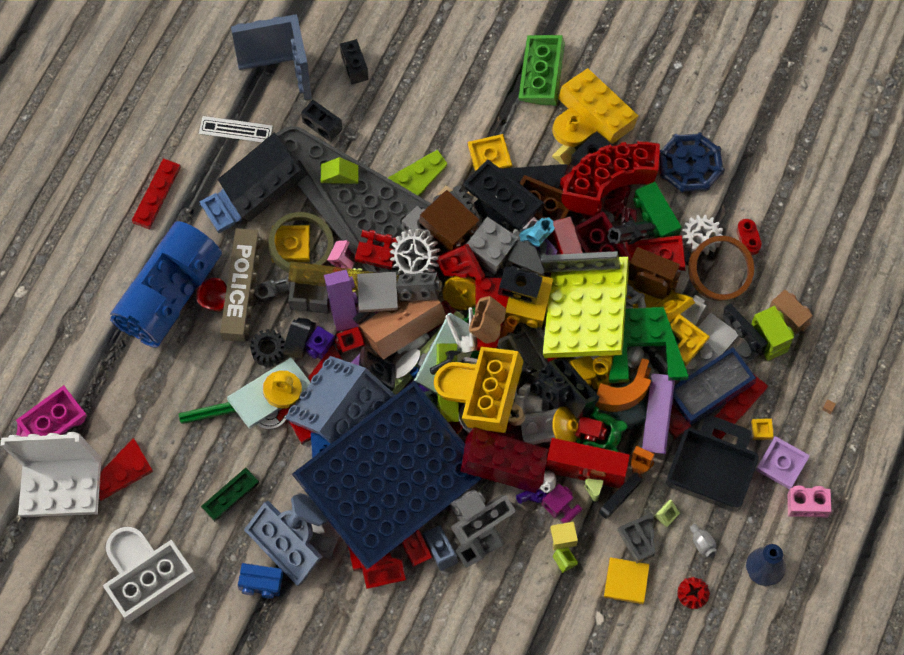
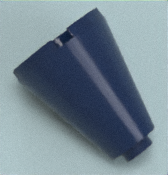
[746,544,786,586]

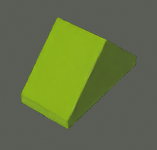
[321,157,358,184]

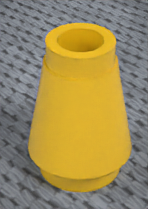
[593,355,614,375]

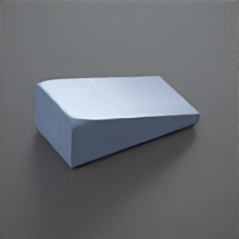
[422,525,458,571]

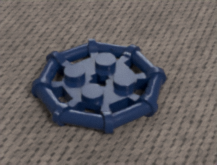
[659,132,725,193]

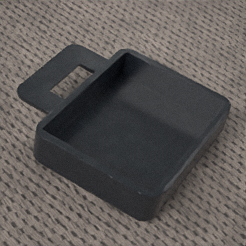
[666,415,759,512]

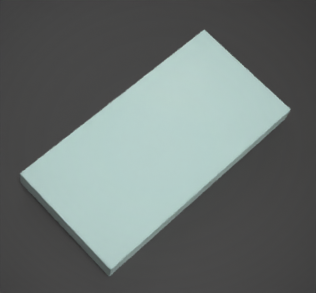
[414,313,473,395]
[227,358,311,429]

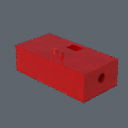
[545,438,630,488]

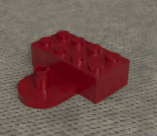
[461,415,548,493]

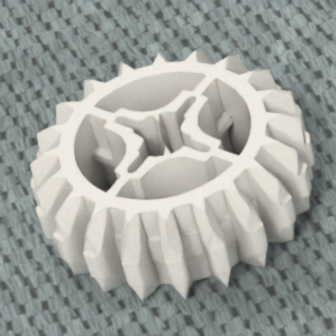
[390,229,441,274]

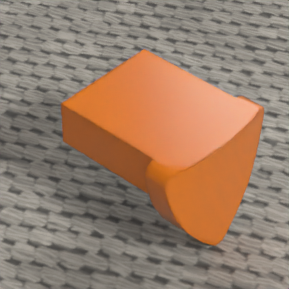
[631,446,654,475]

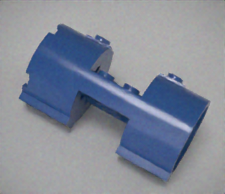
[110,221,222,348]

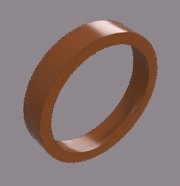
[688,236,754,301]

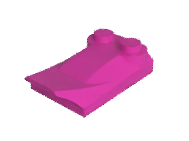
[16,385,87,437]

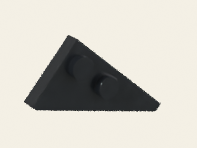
[501,164,568,189]

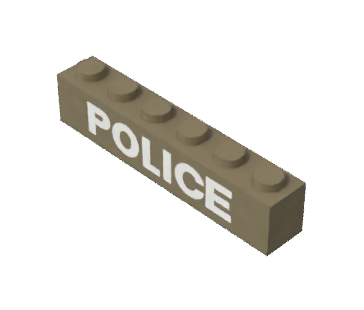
[220,228,262,342]

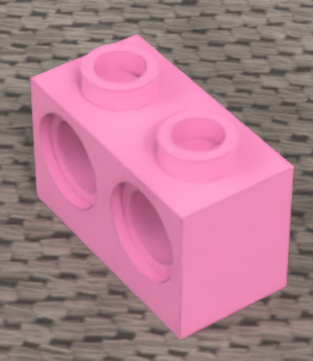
[787,486,831,518]

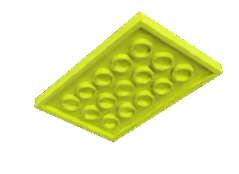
[543,257,629,358]

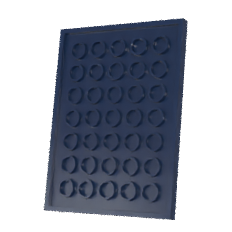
[292,381,482,570]

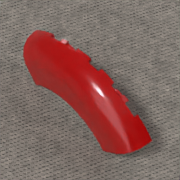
[562,141,660,216]

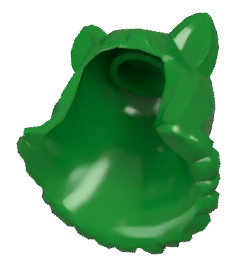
[576,406,628,452]

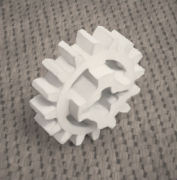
[682,215,723,255]

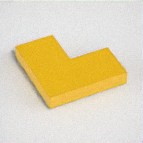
[670,314,710,367]

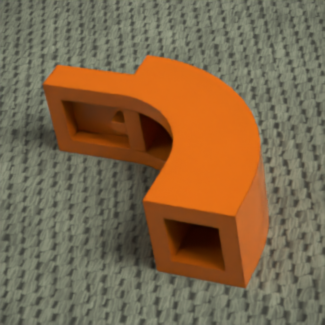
[595,358,651,412]

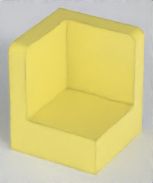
[550,522,578,550]

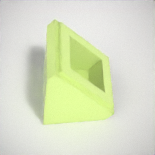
[584,478,603,502]
[654,500,680,527]

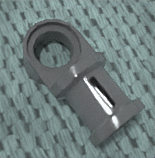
[255,275,291,302]

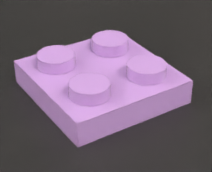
[756,436,810,490]

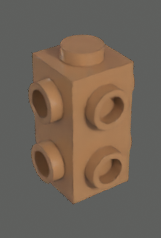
[769,289,813,334]

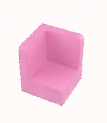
[327,240,354,270]

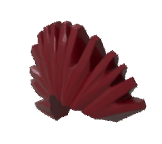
[604,185,637,224]

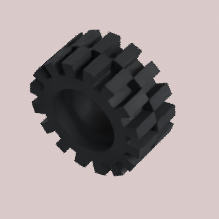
[250,329,285,367]

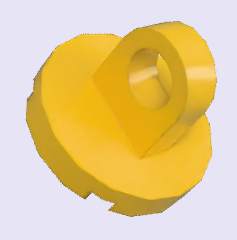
[443,276,475,310]
[263,370,302,408]

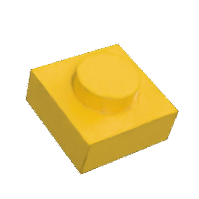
[751,419,774,440]

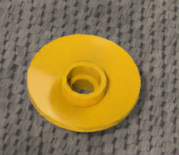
[552,406,579,442]

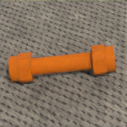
[499,317,517,339]

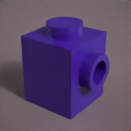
[305,326,335,360]

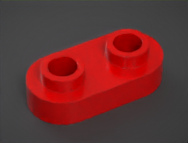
[737,219,762,255]

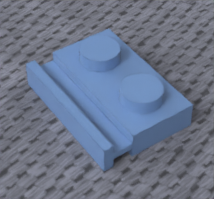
[200,189,242,234]

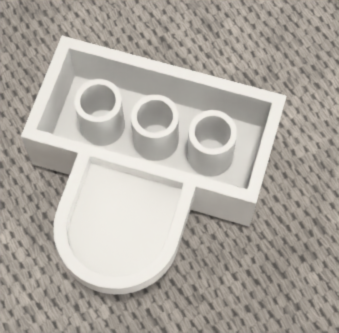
[103,527,196,623]

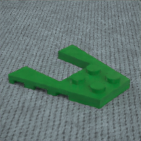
[609,307,688,383]

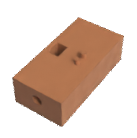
[359,299,446,359]

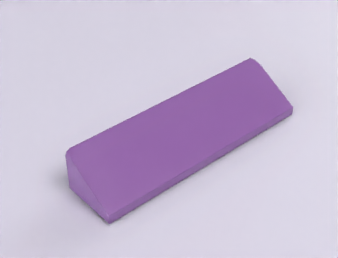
[642,374,675,454]

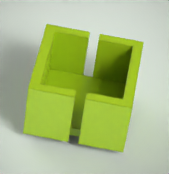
[751,306,794,361]

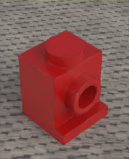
[335,327,366,353]
[575,417,608,442]

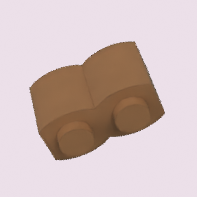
[469,296,506,343]

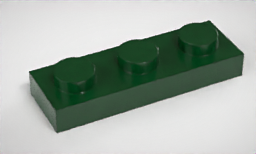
[201,467,259,522]

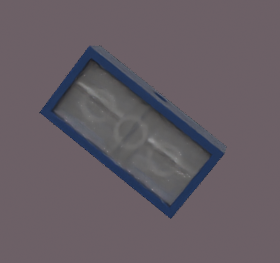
[672,347,756,426]

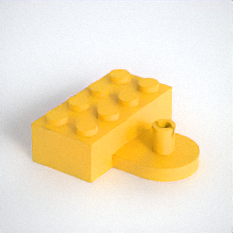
[552,68,639,147]
[434,347,524,433]

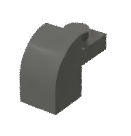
[456,526,505,568]

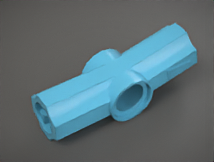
[519,217,555,247]

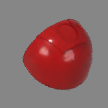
[196,278,227,312]

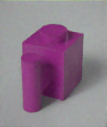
[541,484,582,524]

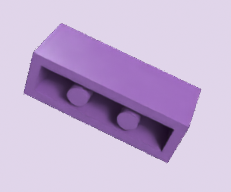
[324,270,359,332]

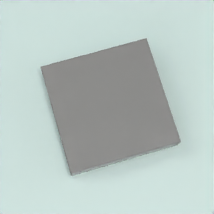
[357,272,398,313]

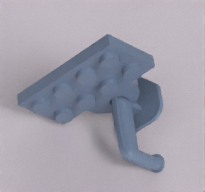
[244,493,328,586]

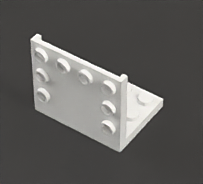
[0,432,102,517]

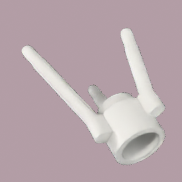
[446,307,477,353]

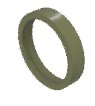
[268,212,333,274]

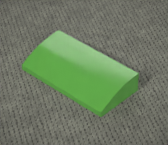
[519,35,565,106]

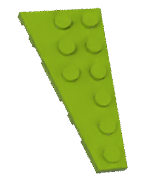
[388,150,447,196]

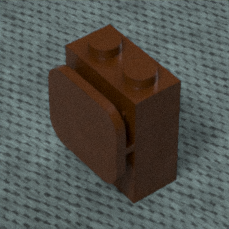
[419,190,480,251]
[628,247,681,299]

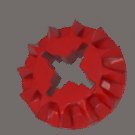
[677,577,710,609]

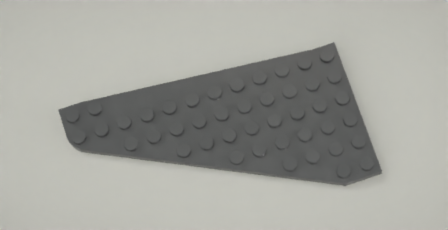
[266,126,454,300]

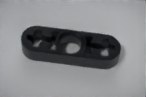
[599,472,644,519]

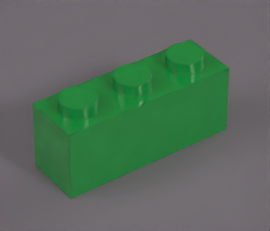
[633,182,682,239]

